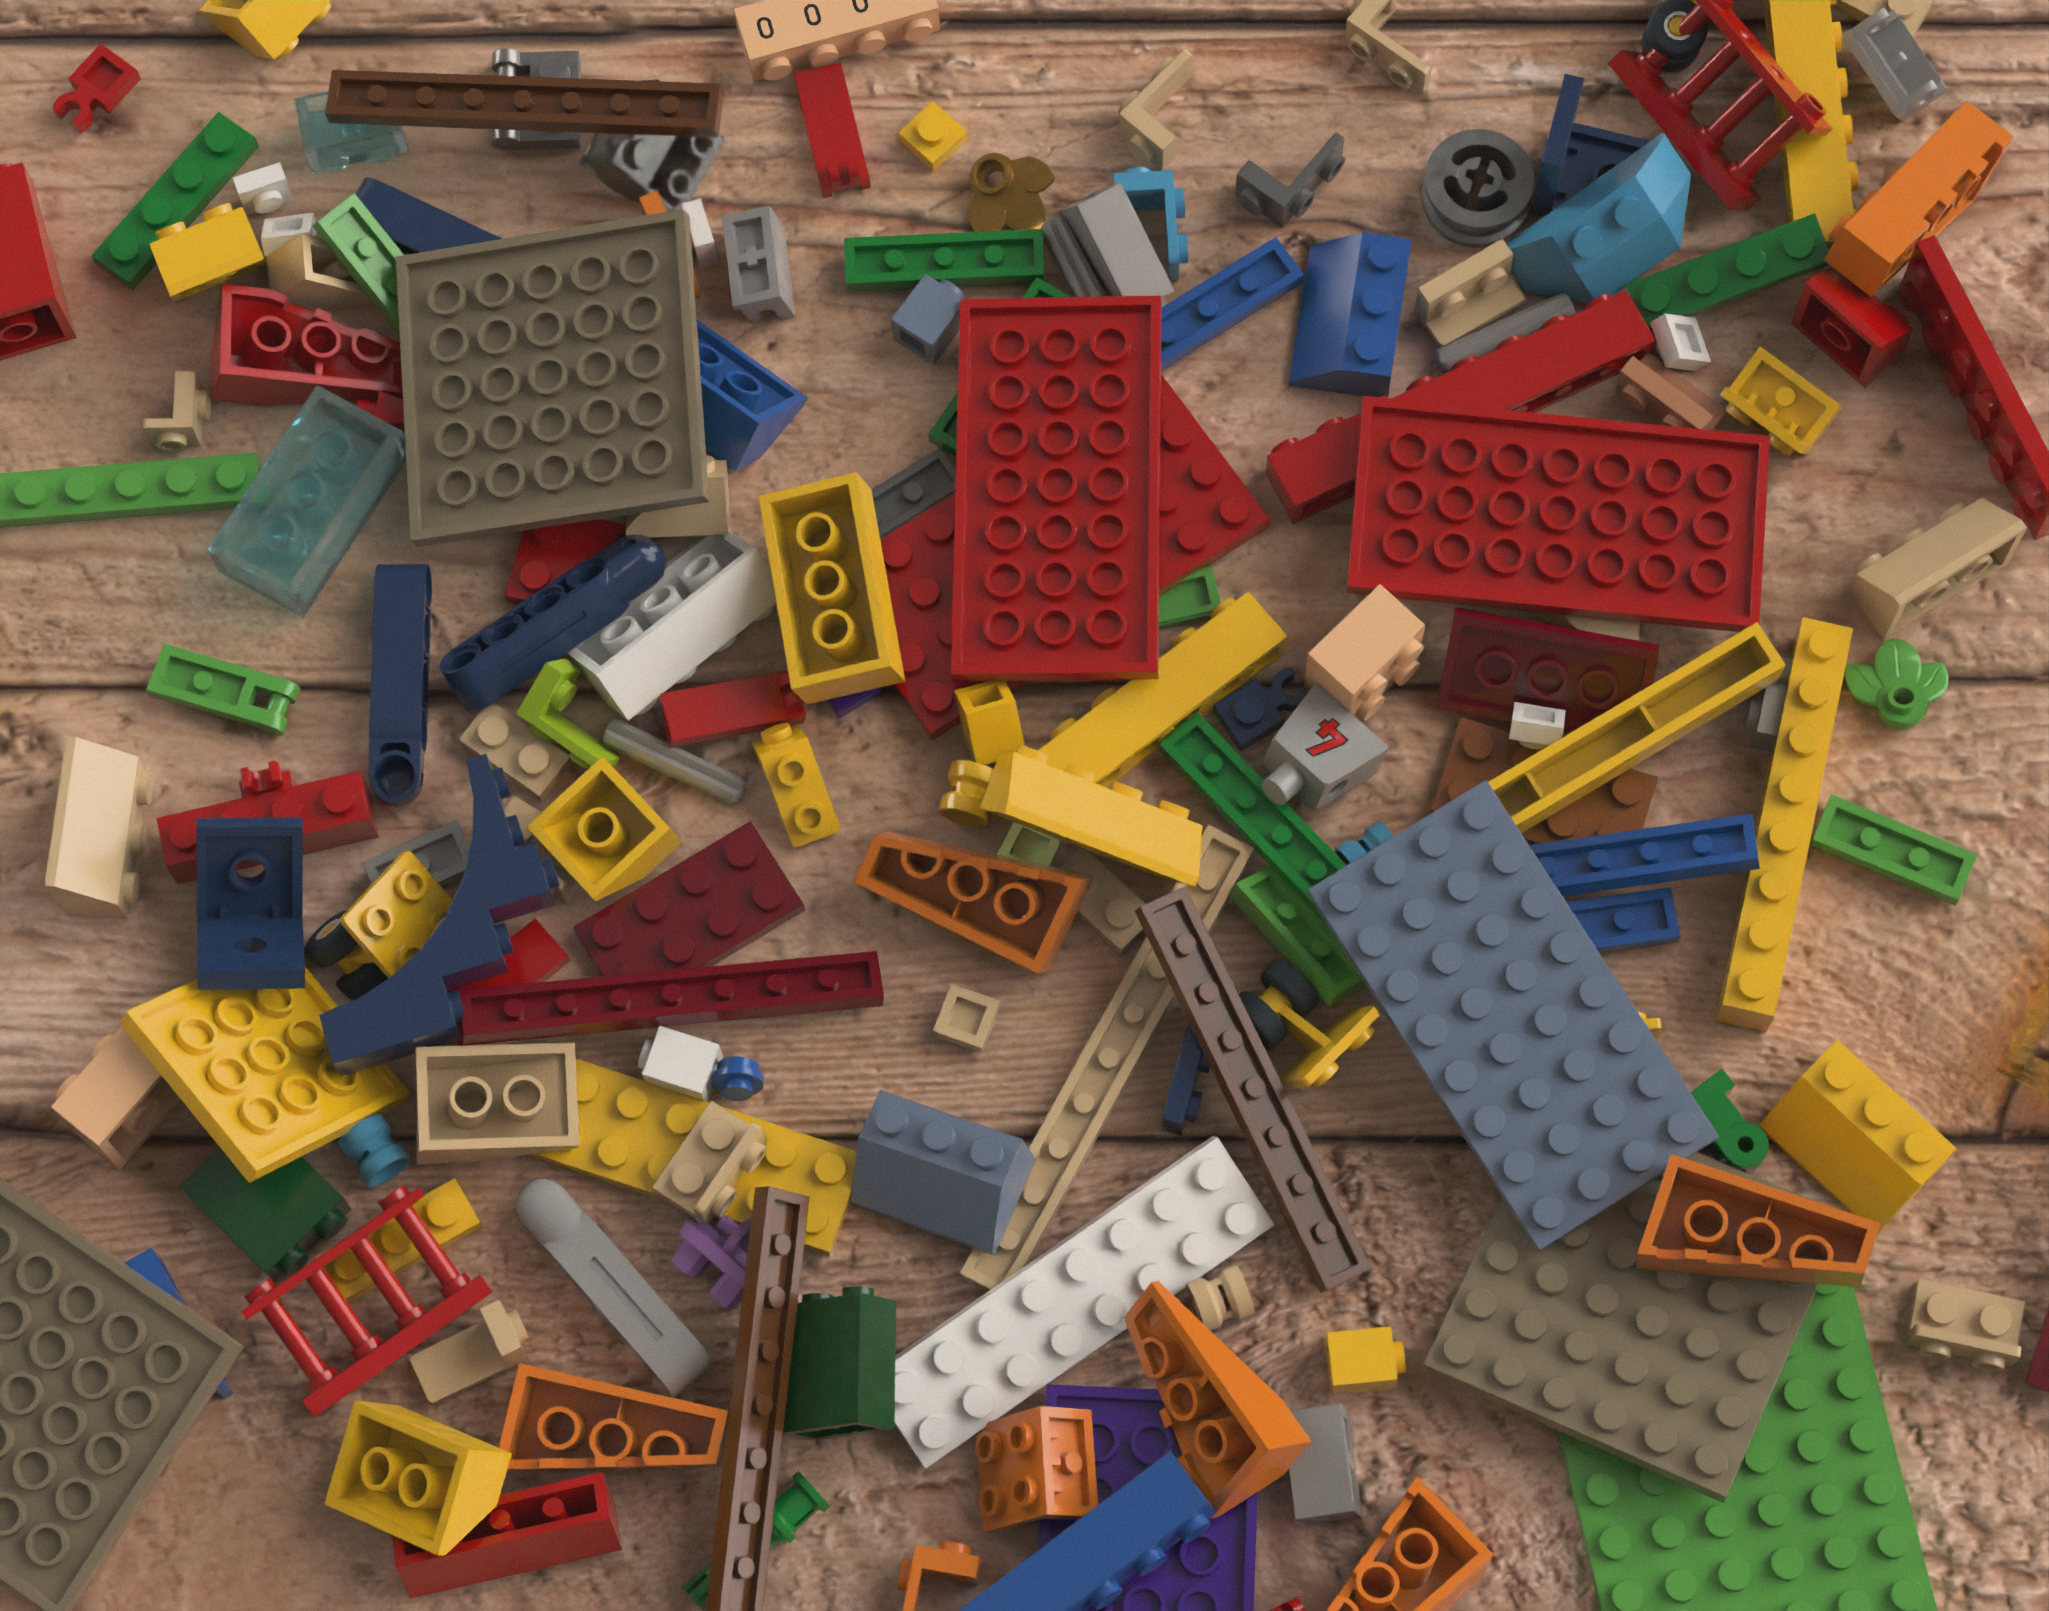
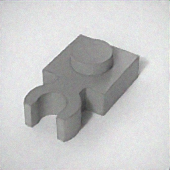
[1745,655,1793,752]

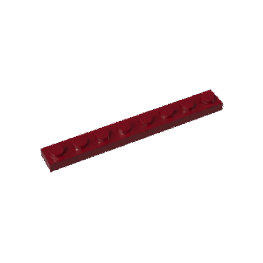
[459,951,884,1046]

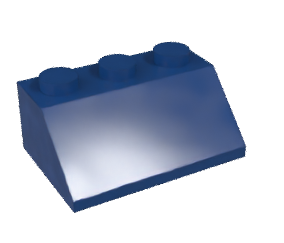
[1289,232,1412,397]
[697,320,808,471]

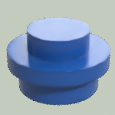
[711,1056,764,1101]

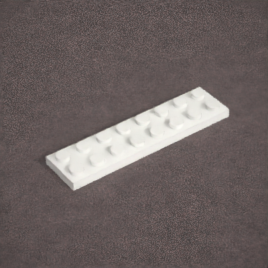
[894,1136,1275,1469]

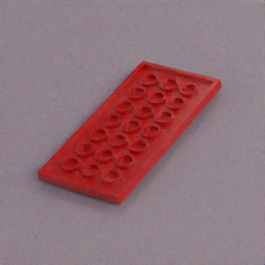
[951,295,1162,682]
[880,374,1270,740]
[1346,396,1770,632]

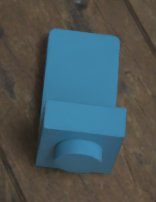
[1113,167,1188,281]

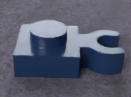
[1213,668,1308,752]

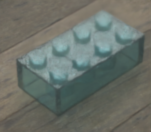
[207,385,406,618]

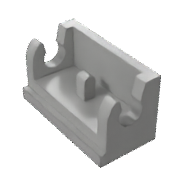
[1842,8,1949,122]
[722,206,796,322]
[1289,1404,1362,1524]

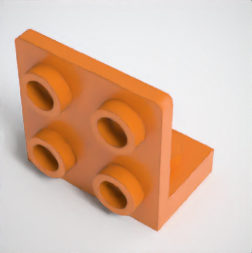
[975,1406,1098,1532]

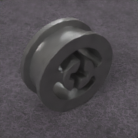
[1422,129,1534,247]

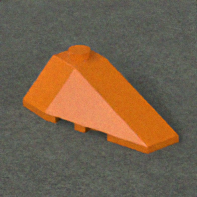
[1124,1281,1311,1519]

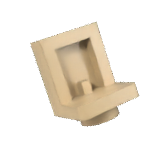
[143,371,211,452]

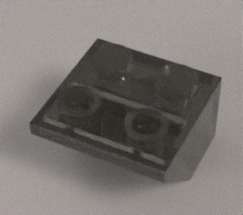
[579,79,725,211]

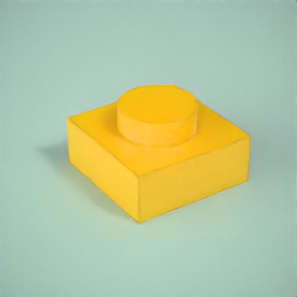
[898,101,968,172]

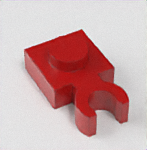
[53,43,141,134]
[239,761,297,798]

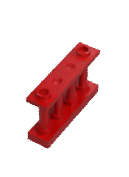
[1607,0,1832,211]
[241,1185,493,1418]

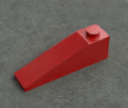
[210,284,403,405]

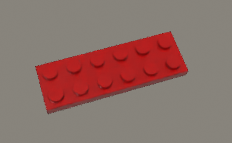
[1899,235,2049,540]

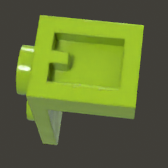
[516,658,621,770]

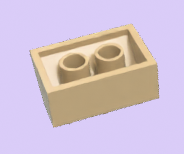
[1848,498,2027,640]
[44,736,154,919]

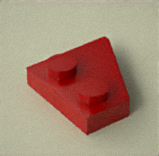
[504,519,626,605]

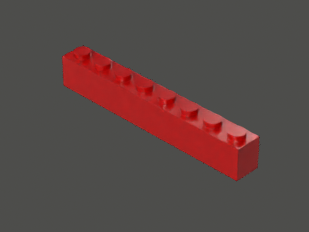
[1266,290,1655,524]

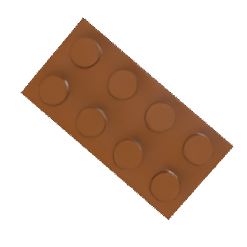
[1430,717,1658,845]

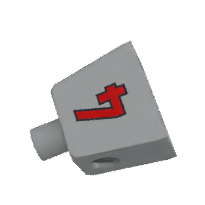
[1262,683,1389,809]

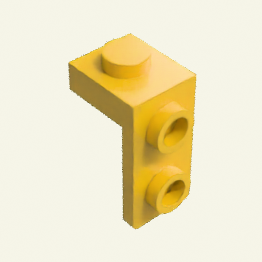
[751,723,840,848]

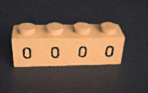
[734,0,940,82]

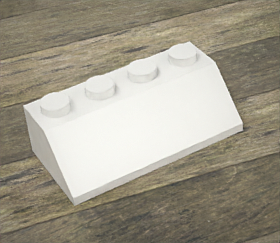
[564,531,776,721]

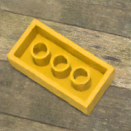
[758,472,905,705]

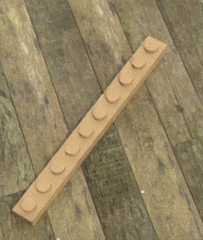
[960,824,1254,1292]

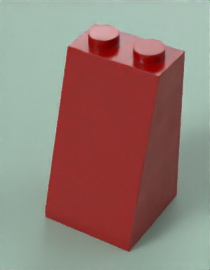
[0,162,77,361]

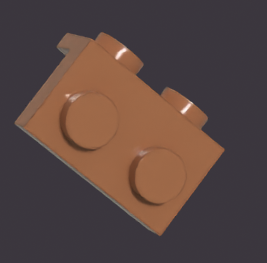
[1616,353,1726,430]

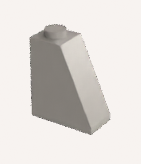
[1058,183,1175,307]

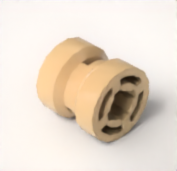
[1186,1265,1255,1331]

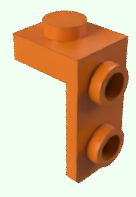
[897,1541,981,1611]

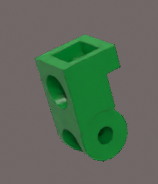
[1690,1069,1769,1174]

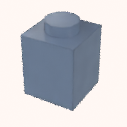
[891,274,965,365]

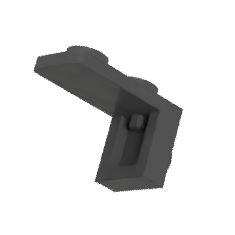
[1235,132,1345,228]

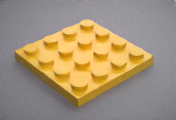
[119,967,410,1183]

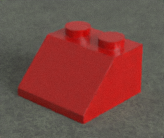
[1791,267,1914,388]

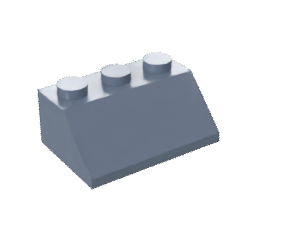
[850,1090,1036,1256]

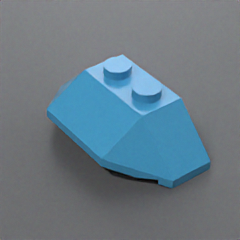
[1506,133,1691,304]

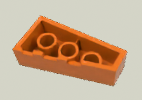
[1824,100,2014,297]
[853,832,1094,974]
[1636,1154,1881,1288]
[498,1363,729,1472]
[1326,1477,1493,1611]

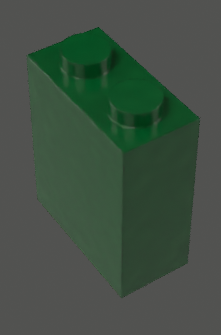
[179,1147,351,1283]
[783,1286,896,1441]

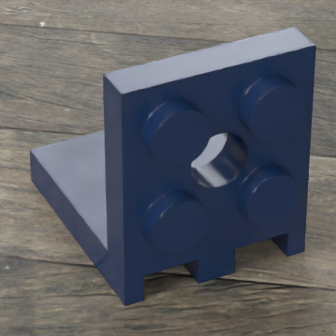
[1531,74,1650,217]
[196,817,305,990]

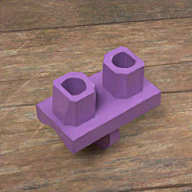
[672,1215,752,1310]

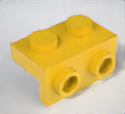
[1720,346,1843,457]

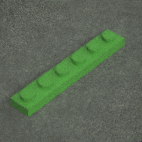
[0,452,262,528]

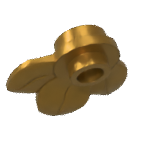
[967,153,1056,232]

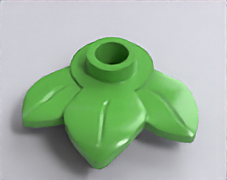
[1844,638,1948,731]

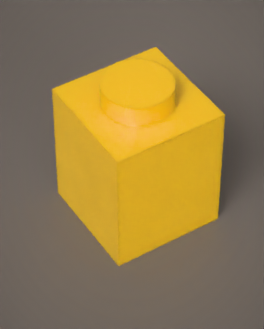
[954,681,1025,765]
[1325,1326,1406,1395]

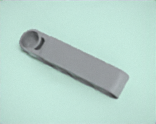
[516,1178,715,1398]

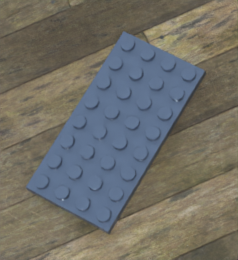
[1307,780,1719,1252]

